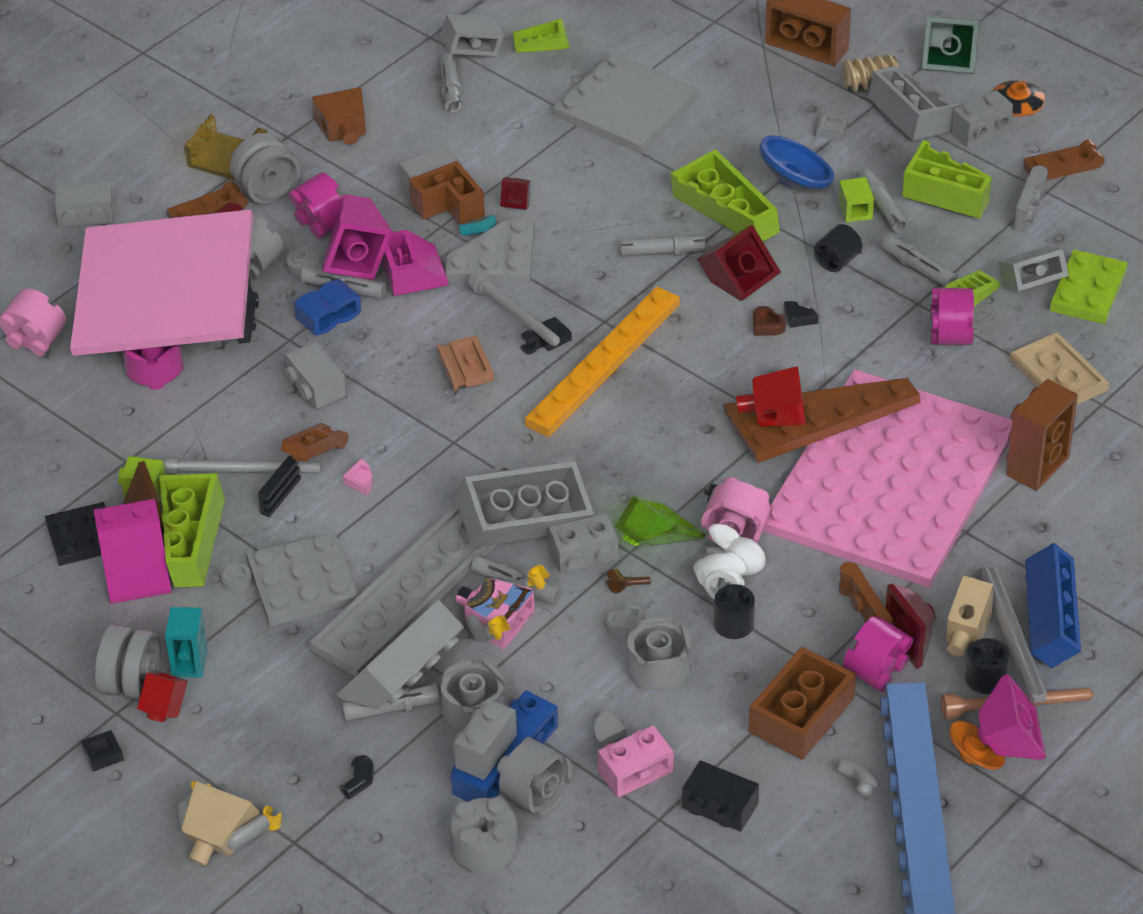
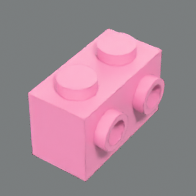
[597,725,674,798]

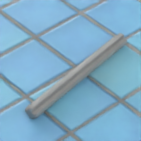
[981,567,1047,704]

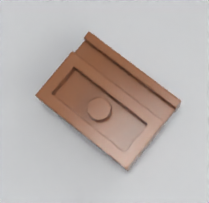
[437,335,494,391]

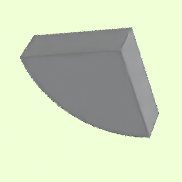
[594,708,626,749]

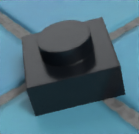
[81,730,124,772]

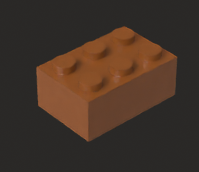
[765,0,851,67]
[1006,378,1078,491]
[748,646,856,760]

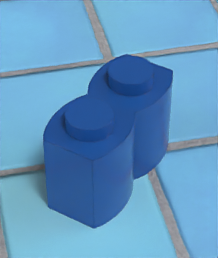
[294,279,361,335]

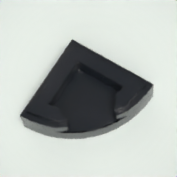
[784,301,819,328]

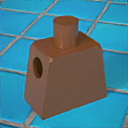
[312,87,366,144]

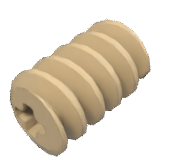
[842,54,899,93]

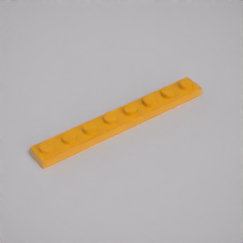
[525,286,680,438]

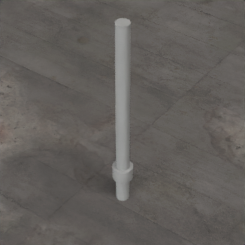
[156,457,321,474]

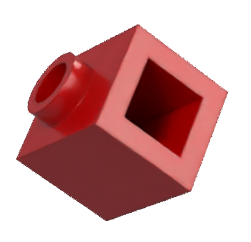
[137,671,188,722]

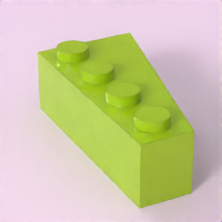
[670,149,780,242]
[159,473,225,587]

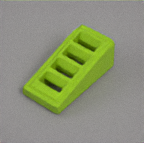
[512,18,570,53]
[944,269,1001,307]

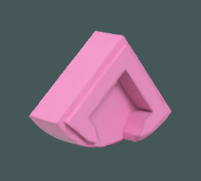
[342,459,373,496]

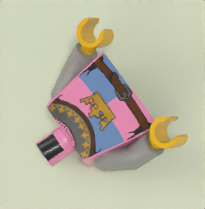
[456,565,550,649]

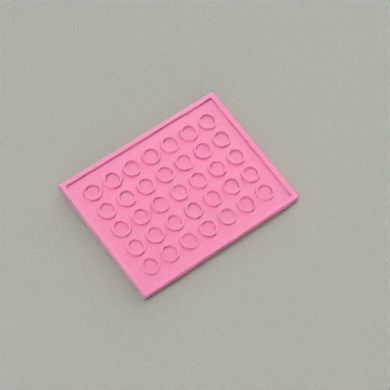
[760,369,1012,588]

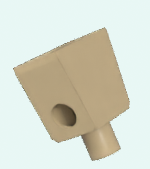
[946,575,993,657]

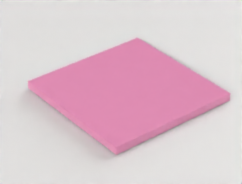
[70,209,253,356]

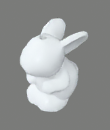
[693,523,766,599]

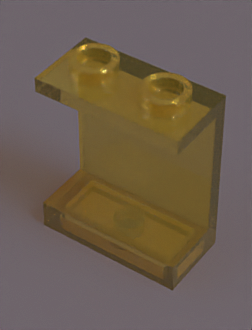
[184,114,268,181]

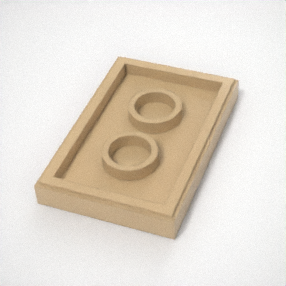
[1009,332,1109,404]

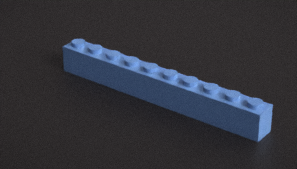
[880,683,955,914]

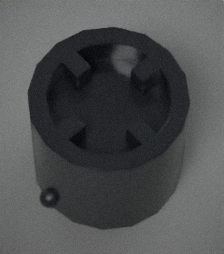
[813,224,863,272]
[714,584,755,639]
[965,638,1009,694]

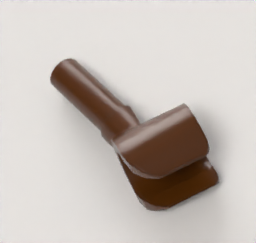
[605,569,651,593]

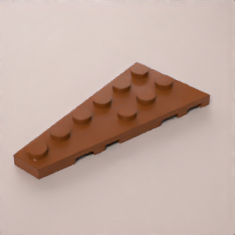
[723,377,921,463]

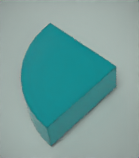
[459,215,497,236]

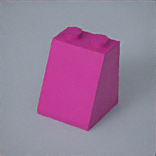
[322,194,392,280]
[94,499,172,604]

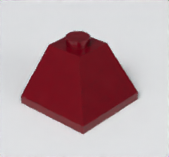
[697,225,781,301]
[886,583,935,669]

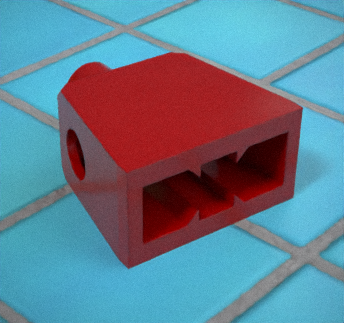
[736,366,806,427]

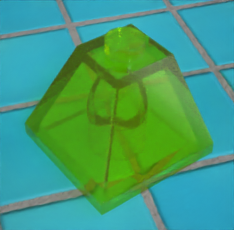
[615,496,706,546]

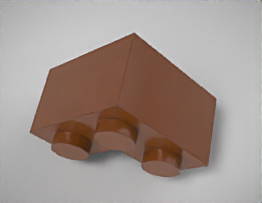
[409,161,485,225]

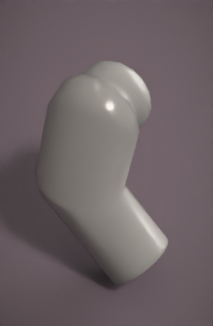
[838,758,877,797]

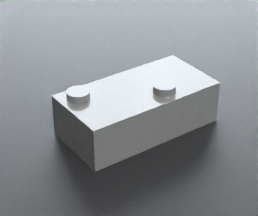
[454,461,594,548]

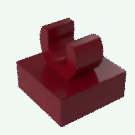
[500,177,531,210]

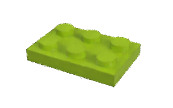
[1050,249,1128,324]

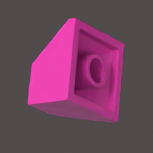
[977,674,1046,760]

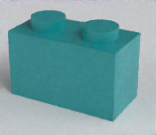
[165,607,208,678]

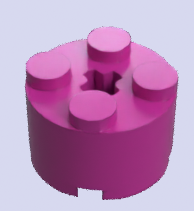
[288,172,345,239]
[930,288,974,345]
[123,345,184,390]
[842,616,914,692]

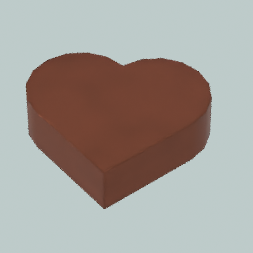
[753,306,786,336]

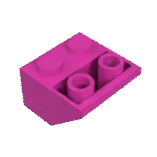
[381,230,448,296]

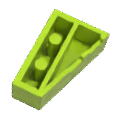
[902,139,992,219]

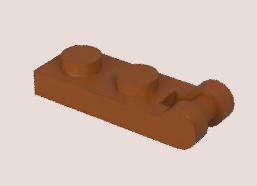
[1023,139,1105,180]
[167,181,248,218]
[281,423,348,461]
[839,562,893,625]

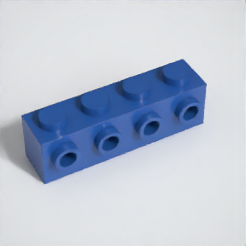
[1025,543,1081,668]
[450,690,558,802]

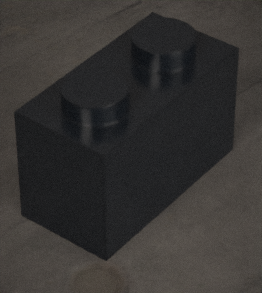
[682,760,759,832]

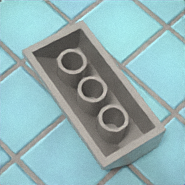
[337,599,464,709]

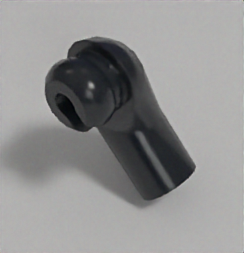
[340,755,374,800]

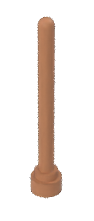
[940,688,1093,720]

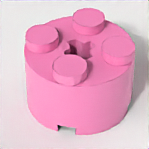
[0,289,67,356]
[701,477,770,545]

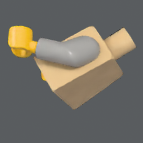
[177,781,282,867]

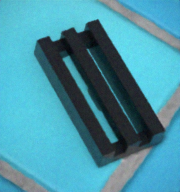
[258,455,301,518]

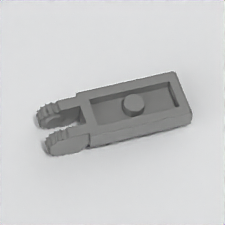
[1013,165,1048,232]

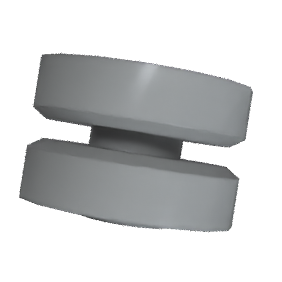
[230,133,301,204]
[95,625,161,700]

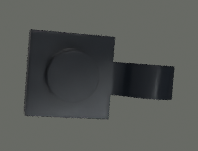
[520,317,572,355]

